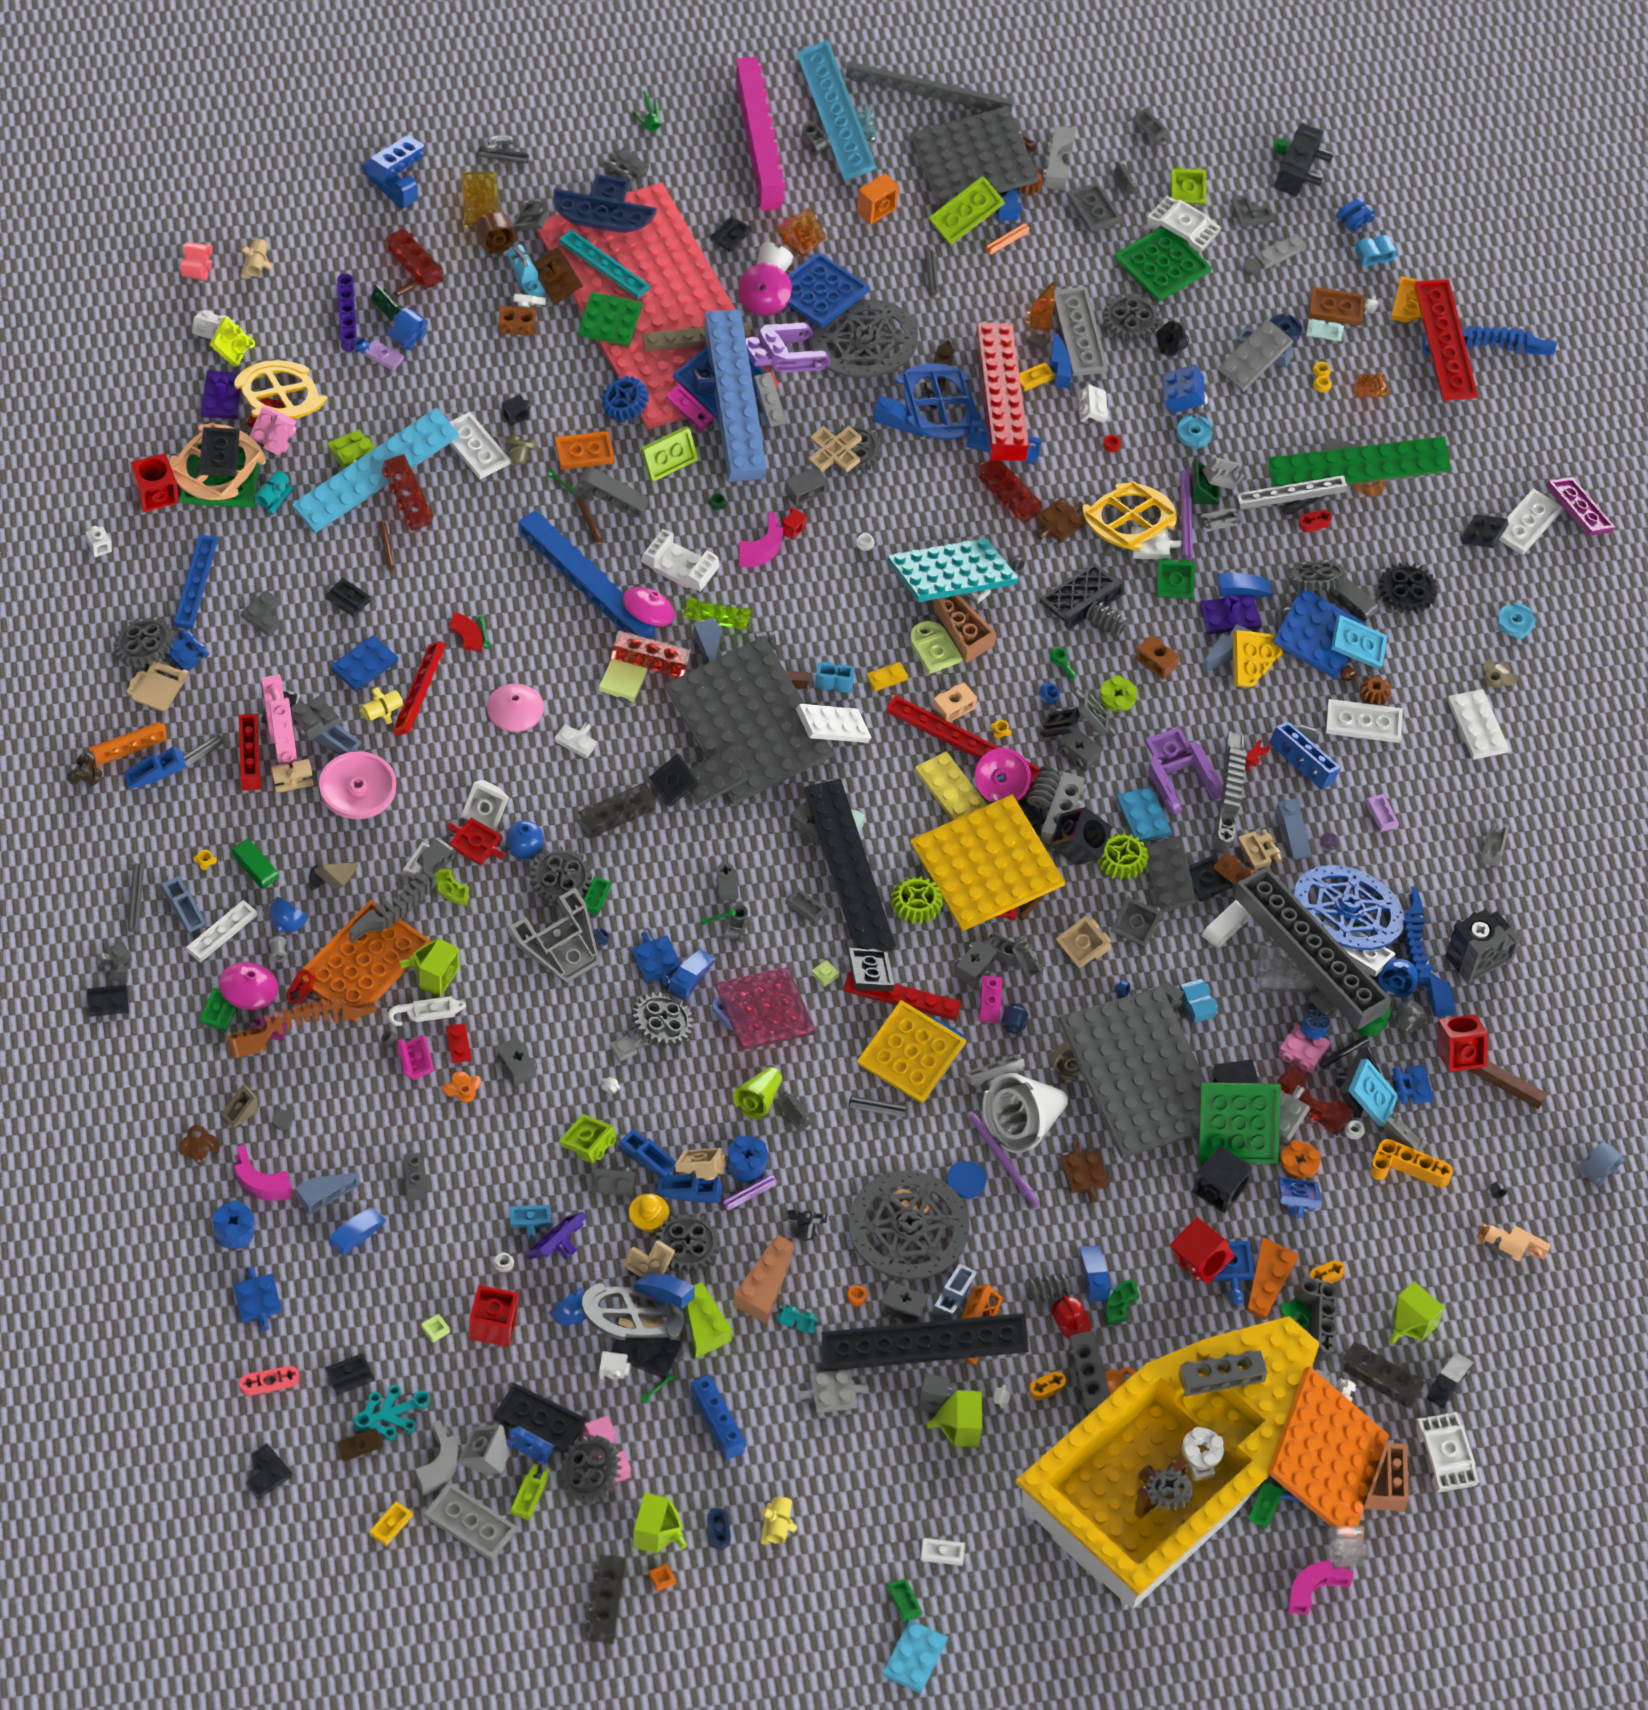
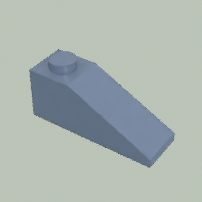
[693,618,723,664]
[1275,798,1312,861]
[295,1172,360,1215]

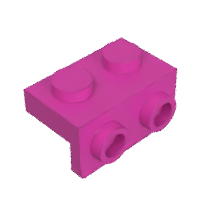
[397,1035,435,1080]

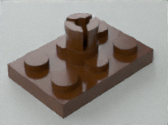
[532,246,584,305]
[1134,1457,1189,1519]

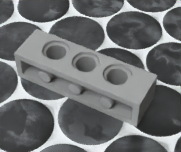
[1040,772,1087,844]

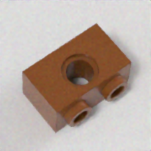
[1135,635,1180,680]

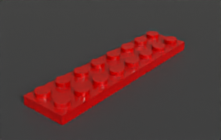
[1414,279,1478,401]

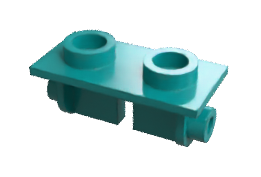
[776,1304,820,1334]

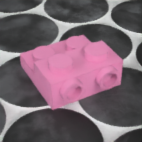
[249,405,297,456]
[1278,1024,1331,1074]

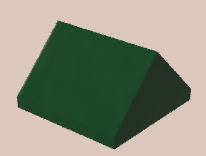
[1190,458,1220,505]

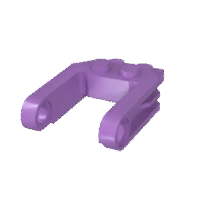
[745,323,831,373]
[1145,727,1224,815]

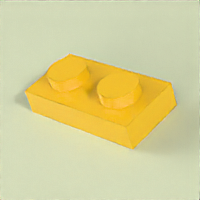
[1019,362,1055,392]
[866,662,908,692]
[369,1501,413,1546]

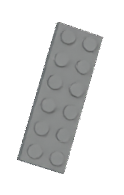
[1052,287,1108,376]

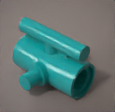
[254,470,293,515]

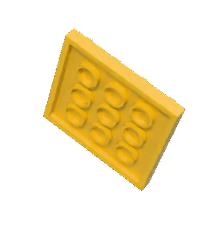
[857,1000,966,1105]

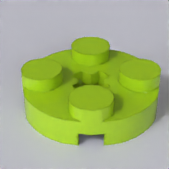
[1100,675,1137,712]

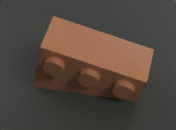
[1364,1443,1409,1512]

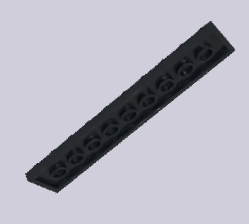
[804,779,896,951]
[821,1313,1029,1371]

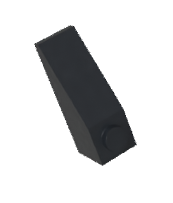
[1426,1352,1474,1409]

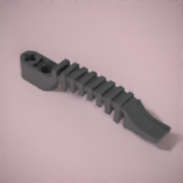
[1212,731,1246,853]
[349,838,456,943]

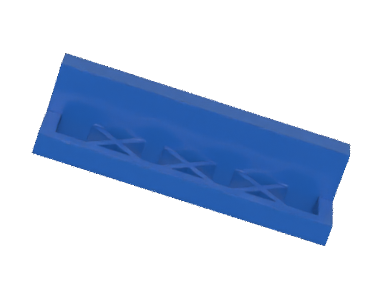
[966,420,1042,465]

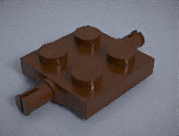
[1035,497,1086,544]
[1059,1141,1110,1203]

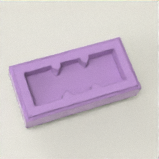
[364,340,404,371]
[1366,794,1399,832]

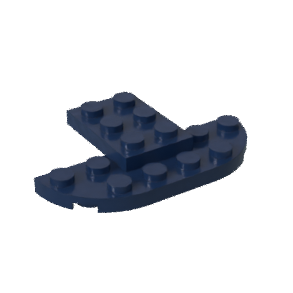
[553,174,657,233]

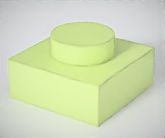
[811,960,839,987]
[421,1314,450,1343]

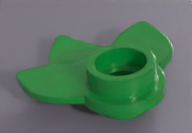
[1281,1298,1311,1331]

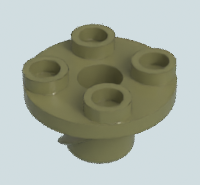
[503,435,539,465]

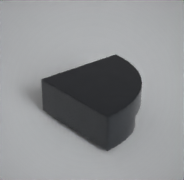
[309,865,326,891]

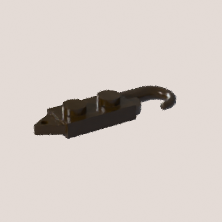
[923,339,955,394]

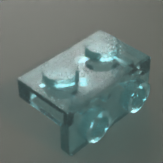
[856,104,877,142]

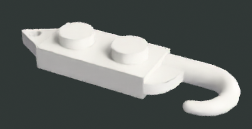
[388,996,466,1026]

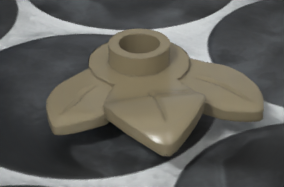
[1483,659,1519,688]

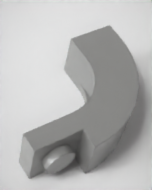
[415,1420,458,1496]

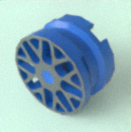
[1300,1010,1331,1040]

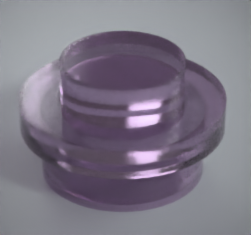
[1319,832,1339,850]

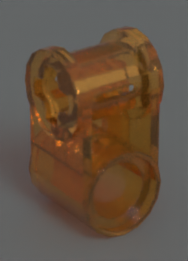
[1353,373,1390,398]

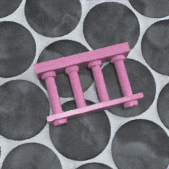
[261,674,297,765]

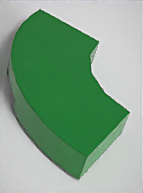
[1105,1279,1140,1326]

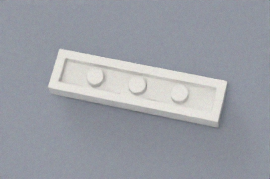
[186,900,257,963]

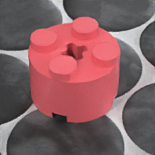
[181,242,213,281]

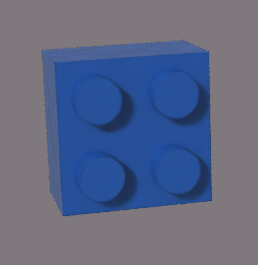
[1163,364,1205,414]

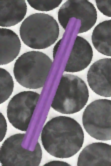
[1180,470,1193,560]

